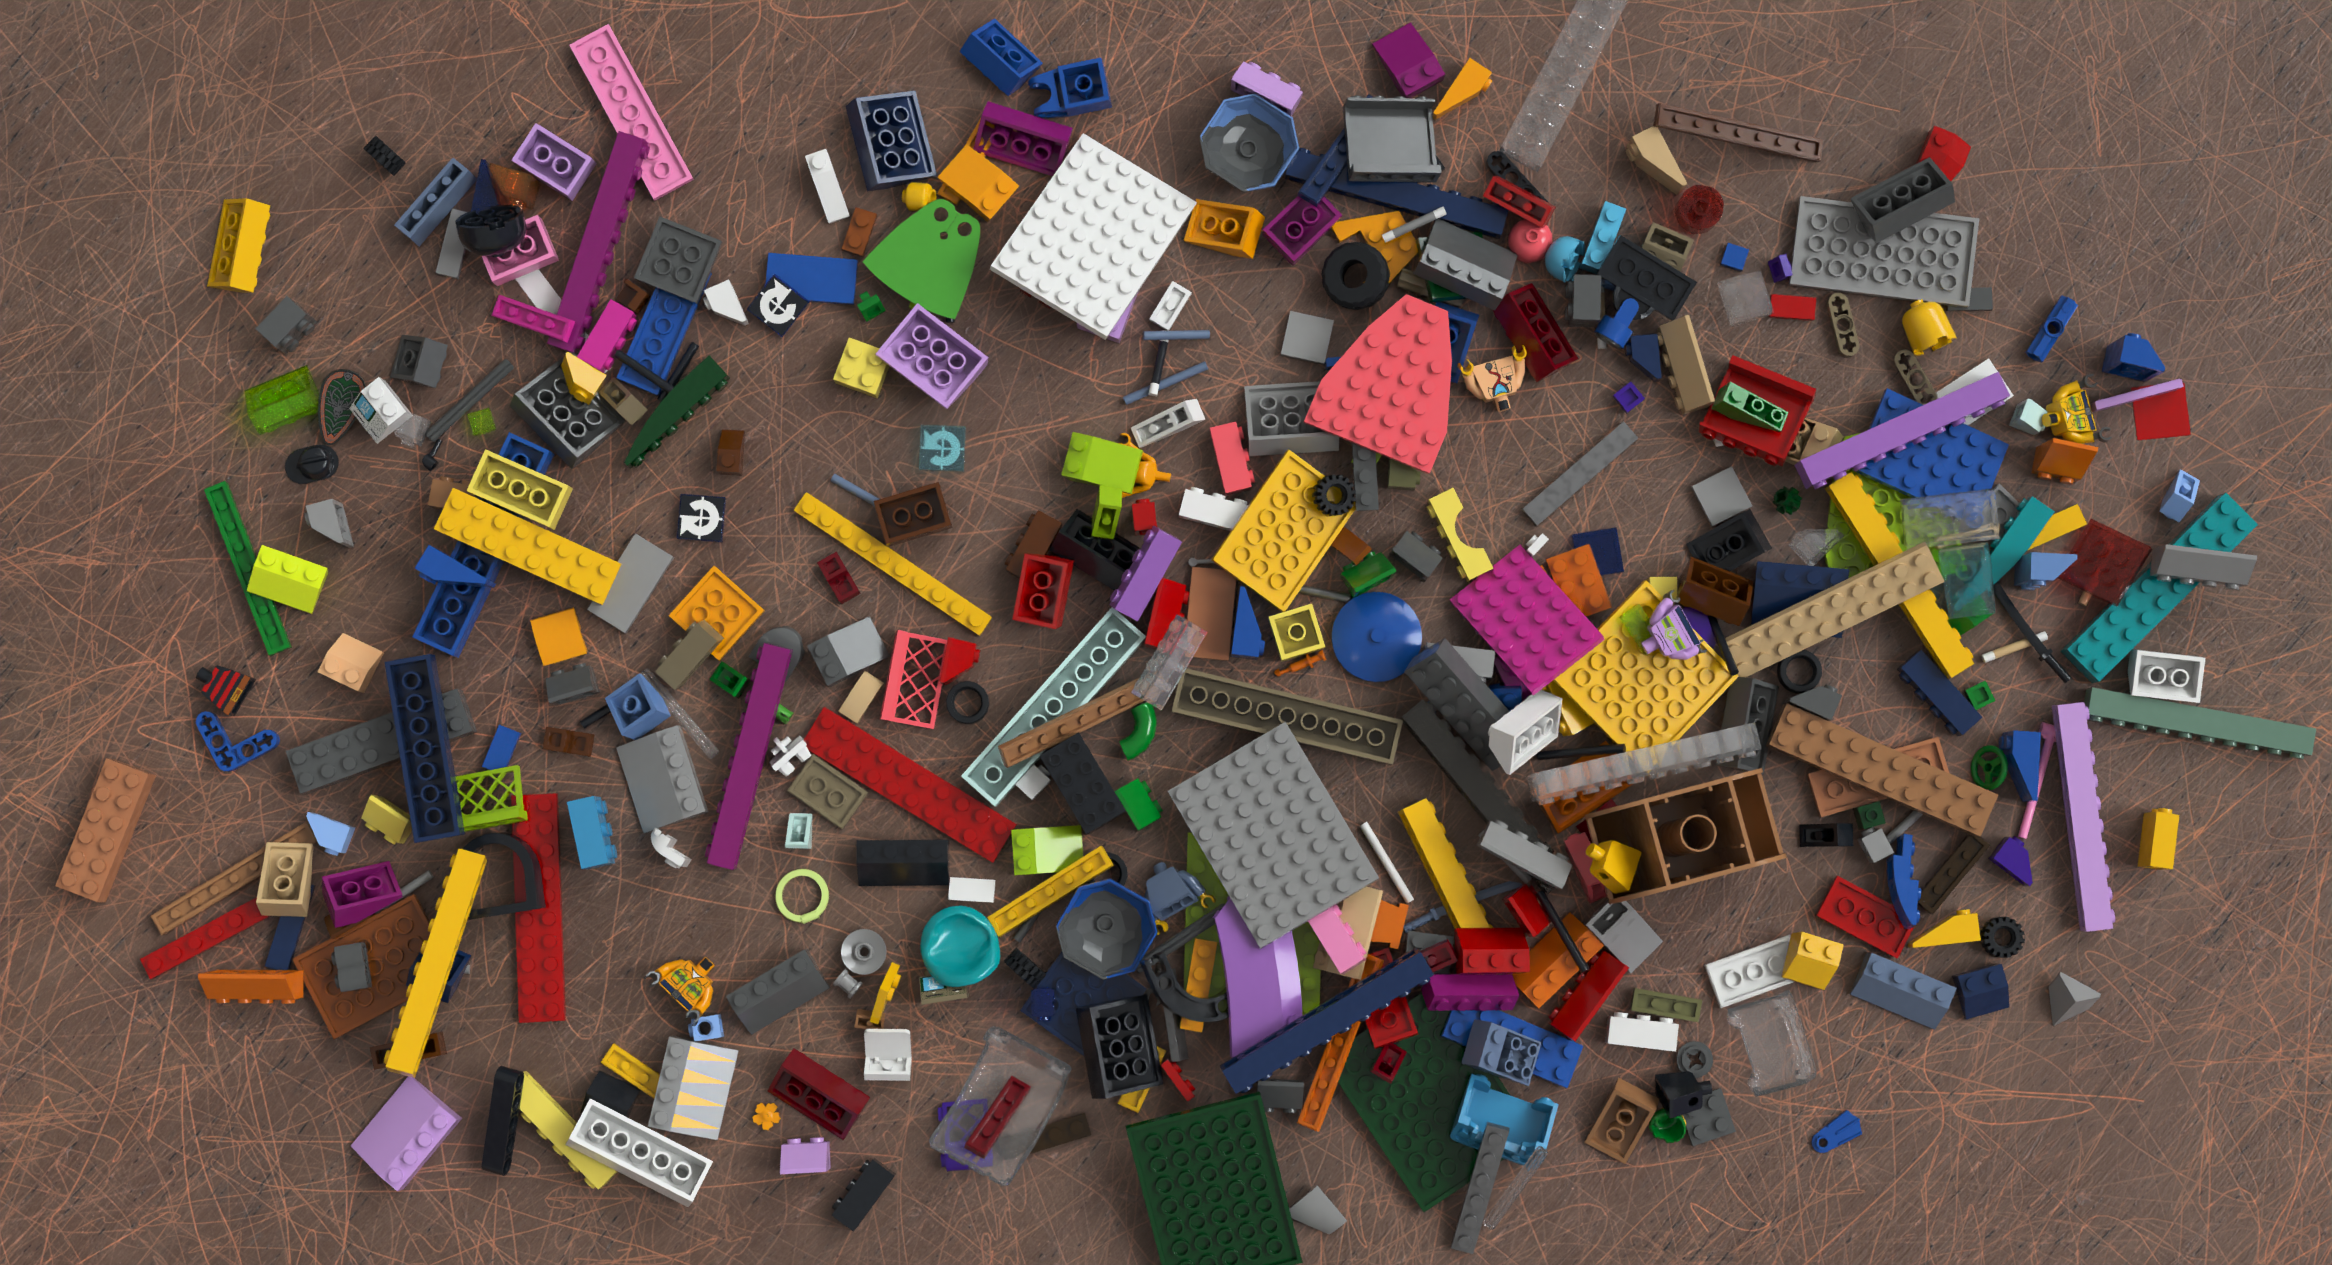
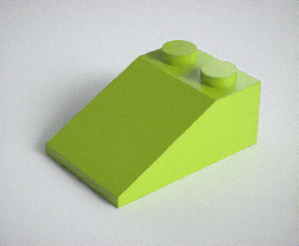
[1061,432,1143,494]
[1011,825,1083,875]

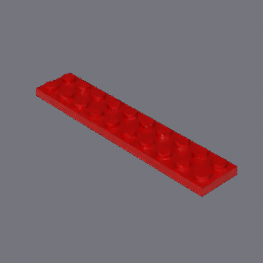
[804,707,1017,863]
[511,793,566,1023]

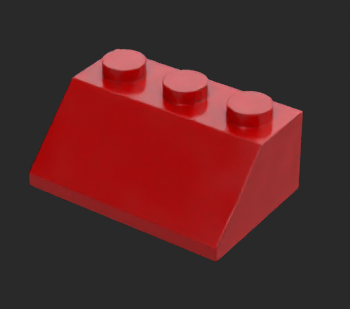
[1012,553,1074,629]
[1145,578,1190,653]
[1455,928,1530,974]

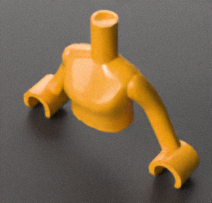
[1119,433,1171,498]

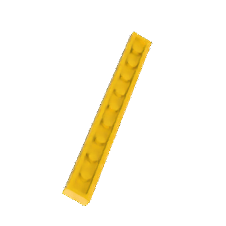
[794,492,992,636]

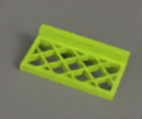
[456,765,528,832]

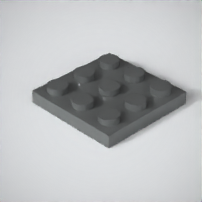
[634,216,723,304]

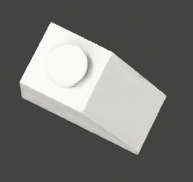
[703,280,749,325]

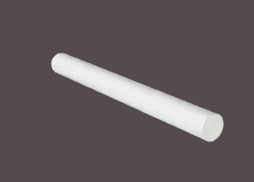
[1360,822,1414,904]

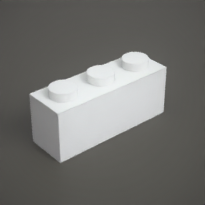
[1179,487,1248,531]
[1605,1012,1679,1052]

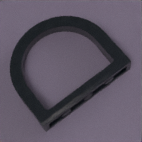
[451,832,546,920]

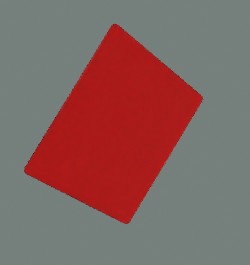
[2131,382,2191,440]

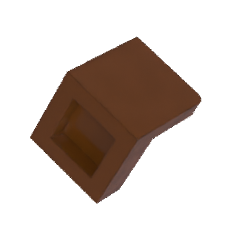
[616,279,651,315]

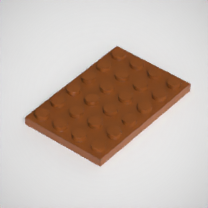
[292,894,430,1039]

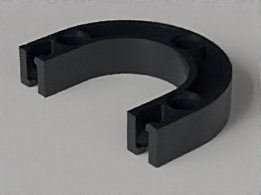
[1139,952,1229,1022]

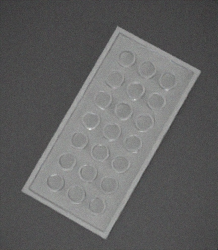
[1789,196,1979,308]

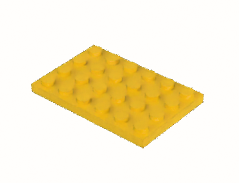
[1211,450,1356,612]

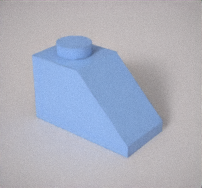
[2160,469,2200,522]
[306,812,355,856]

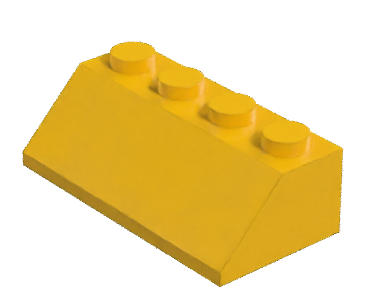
[207,198,270,293]

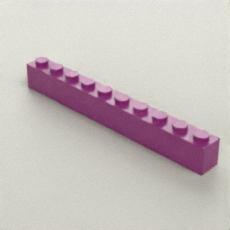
[547,131,650,355]
[705,643,793,870]

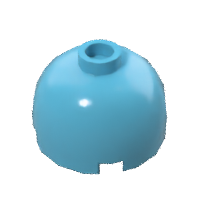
[1545,236,1585,282]

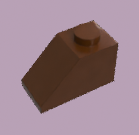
[717,430,745,476]

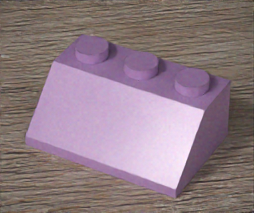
[1231,61,1303,117]

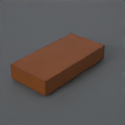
[1331,527,1372,566]

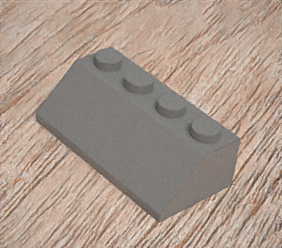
[2150,544,2257,590]
[1476,819,1572,889]

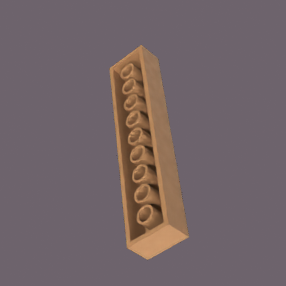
[1765,703,1998,837]

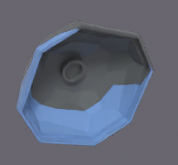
[1199,93,1299,193]

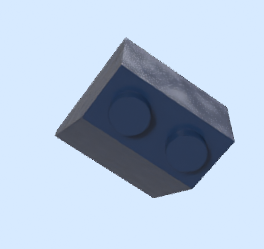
[406,950,471,1003]
[1952,963,2009,1020]

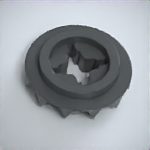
[1676,1041,1713,1078]

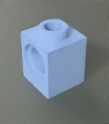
[688,1014,724,1042]

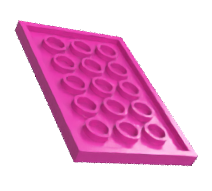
[1450,545,1605,696]

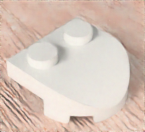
[651,828,692,868]

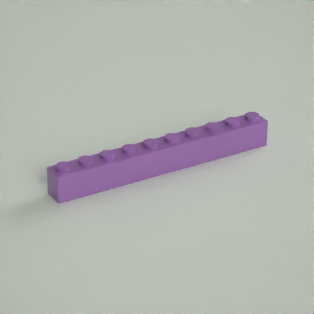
[1794,372,2010,490]

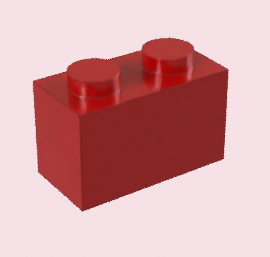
[1132,499,1157,536]

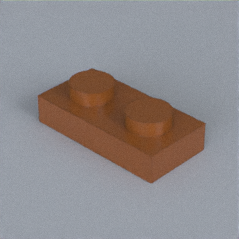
[841,207,877,257]

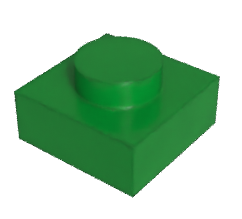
[1964,681,1996,710]

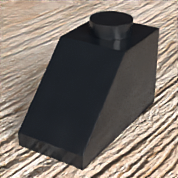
[1799,823,1854,847]

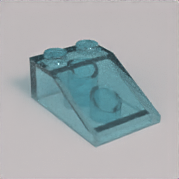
[1938,542,1995,619]

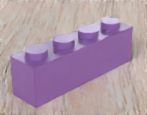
[1109,526,1182,621]

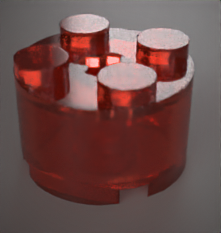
[1675,185,1724,234]

